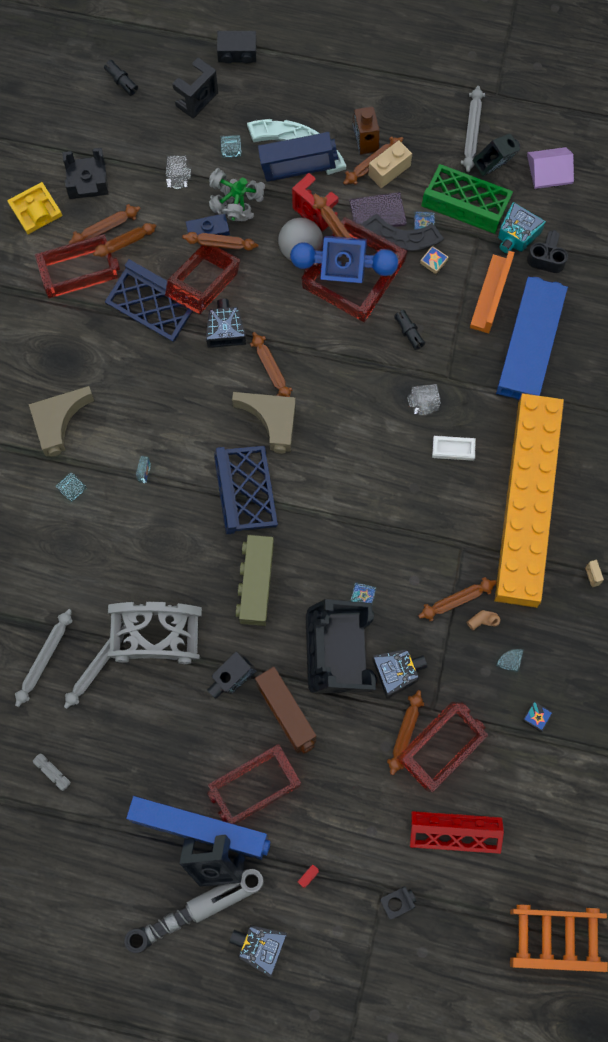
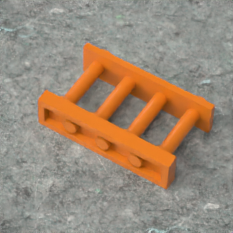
[510,905,608,972]

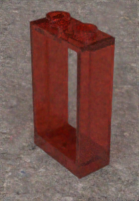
[35,234,120,298]
[165,245,240,314]
[397,702,488,792]
[207,744,301,825]

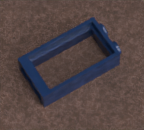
[258,132,339,182]

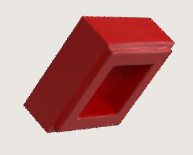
[298,865,319,888]

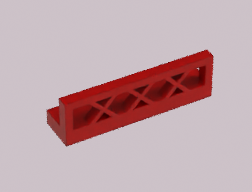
[410,811,504,854]

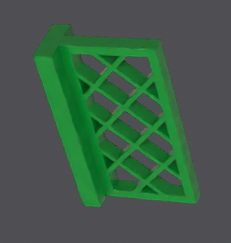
[421,164,513,234]

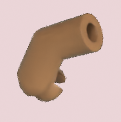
[467,610,500,630]

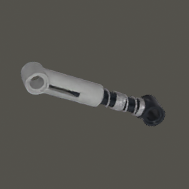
[124,869,264,953]

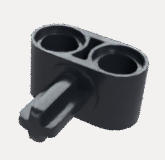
[527,230,568,273]

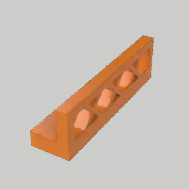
[470,251,515,333]

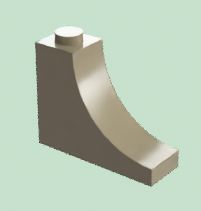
[29,386,94,456]
[232,392,296,454]

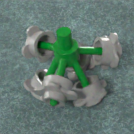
[209,168,265,221]

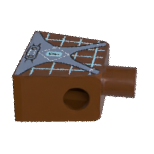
[352,106,379,155]

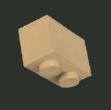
[368,141,412,188]

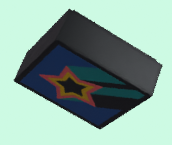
[522,701,553,732]

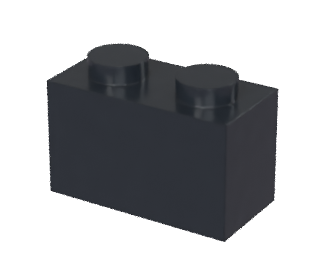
[217,31,257,63]

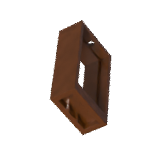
[255,667,317,754]

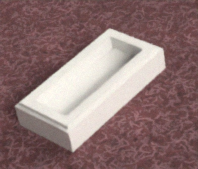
[432,436,476,461]

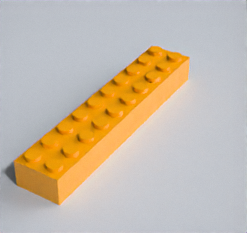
[494,394,564,608]

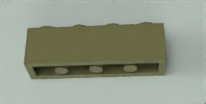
[236,535,274,626]

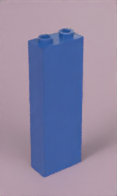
[496,277,568,400]
[126,796,271,860]

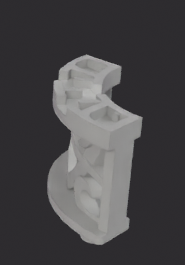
[107,602,202,664]

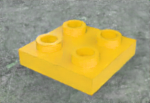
[7,182,62,235]

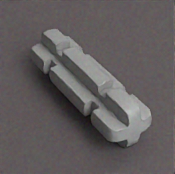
[33,754,71,791]

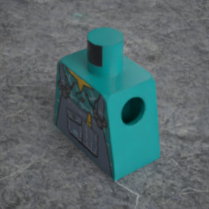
[498,202,546,253]

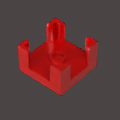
[292,173,339,232]

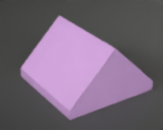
[527,147,574,189]

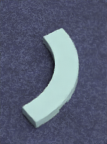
[247,119,346,175]

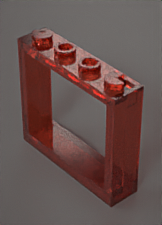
[301,217,407,323]

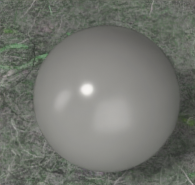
[278,218,323,261]

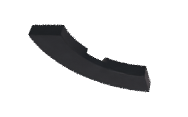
[360,213,444,251]

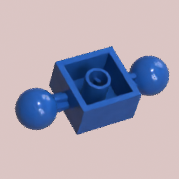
[290,236,398,283]

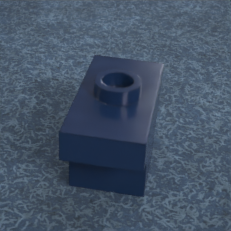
[186,213,230,249]

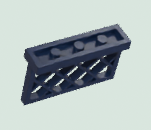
[105,259,200,343]
[214,446,278,534]

